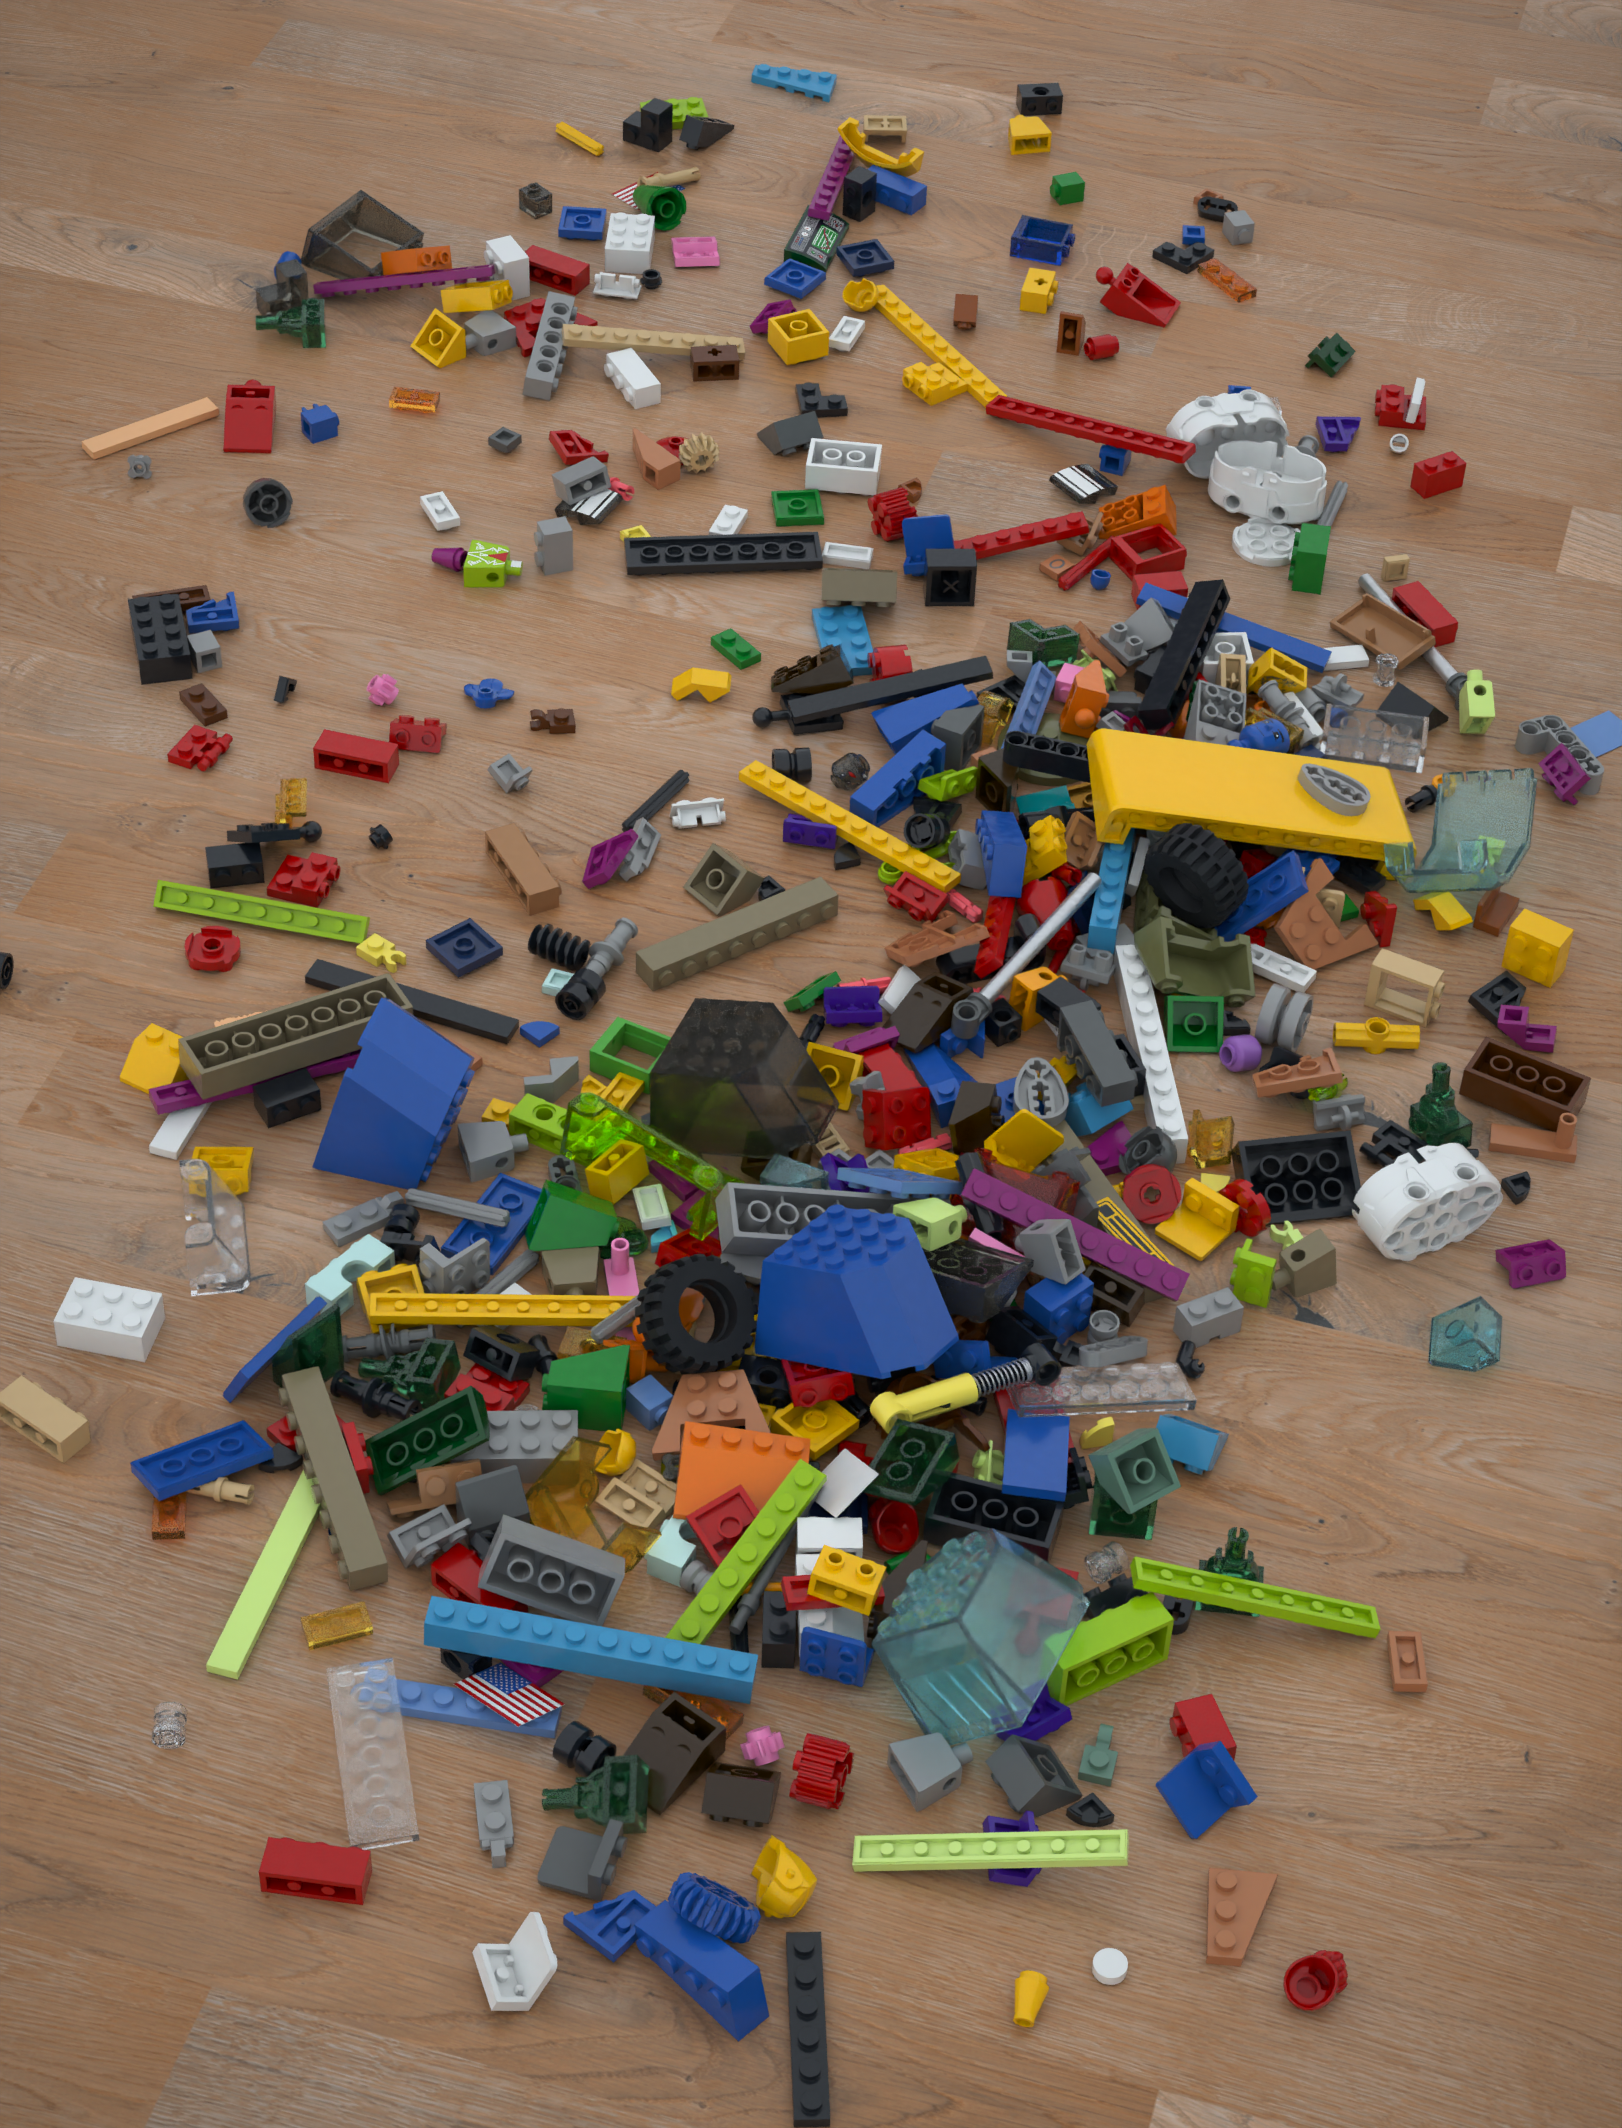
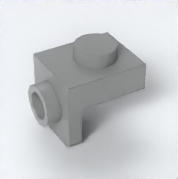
[487,753,533,793]

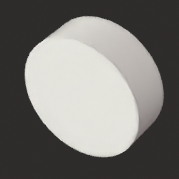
[1092,1948,1128,1985]

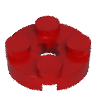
[184,926,241,972]
[1121,1164,1181,1224]
[1218,1179,1271,1237]

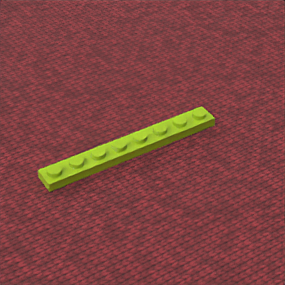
[153,880,370,944]
[665,1459,827,1645]
[1130,1556,1381,1639]

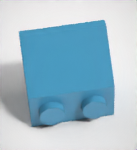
[1156,1414,1229,1475]

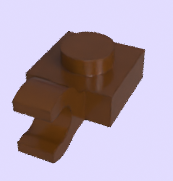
[530,708,576,734]

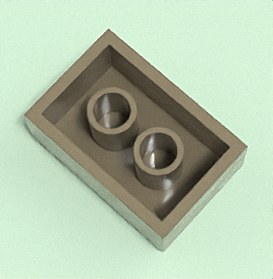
[821,568,897,607]

